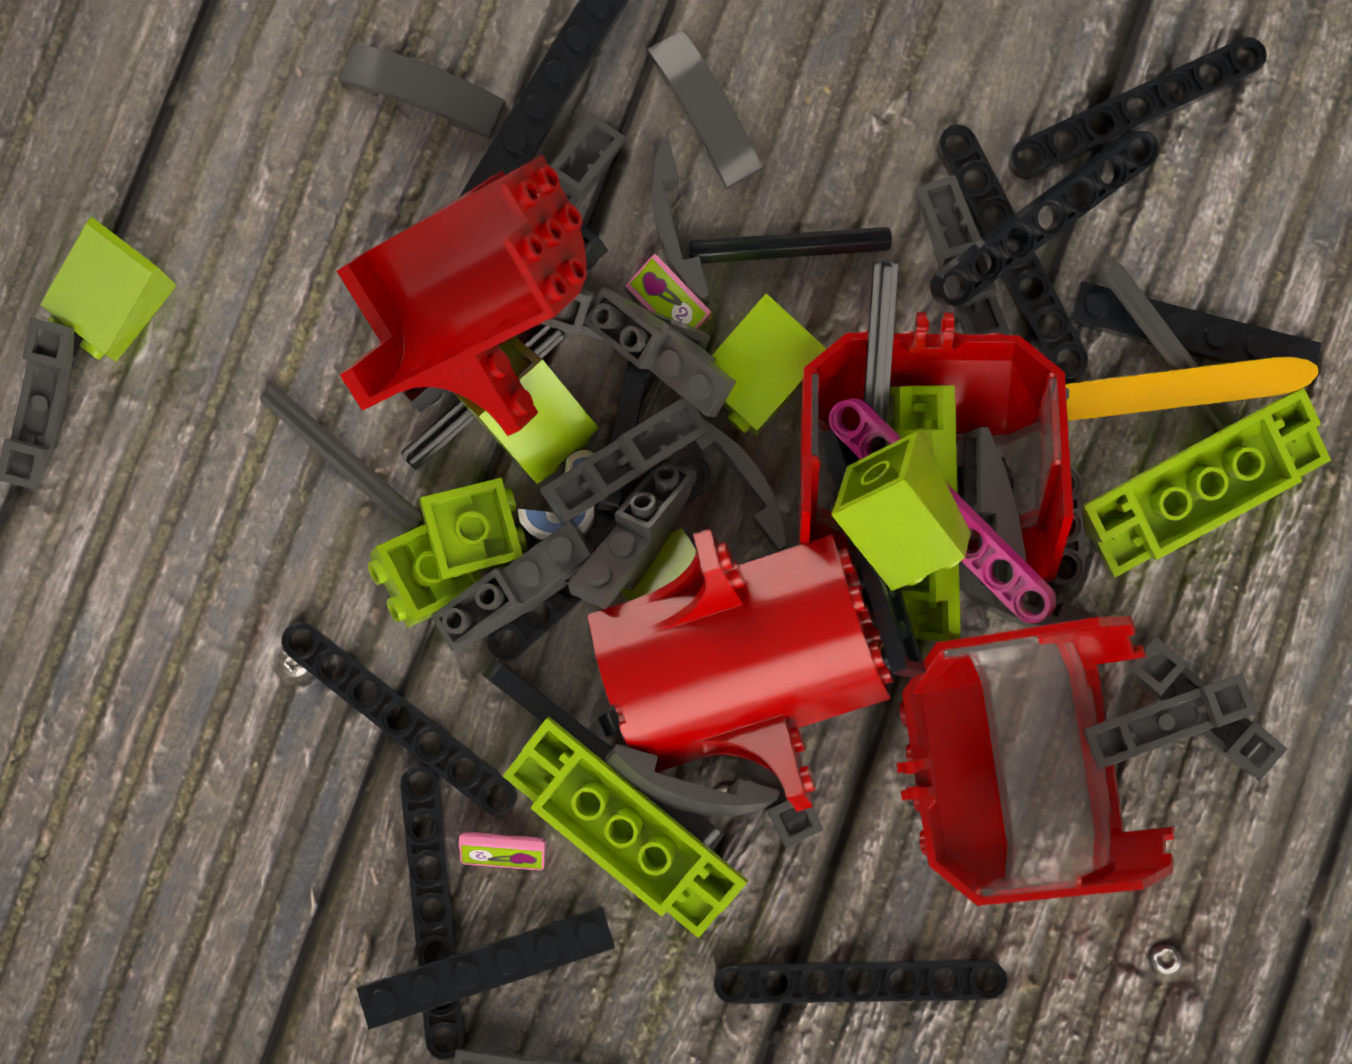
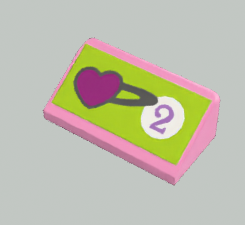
[625,254,712,329]
[459,831,547,871]

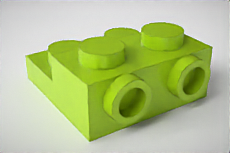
[419,478,527,581]
[367,524,482,629]

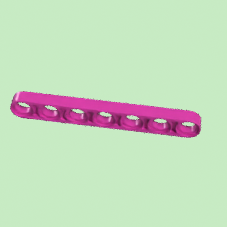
[829,398,1057,624]

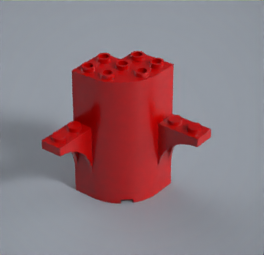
[337,155,587,436]
[587,529,894,812]

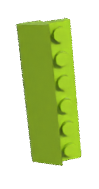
[885,385,961,642]
[1082,387,1331,578]
[503,717,748,938]

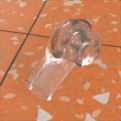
[936,605,990,642]

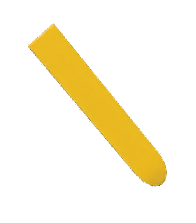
[1066,357,1318,421]

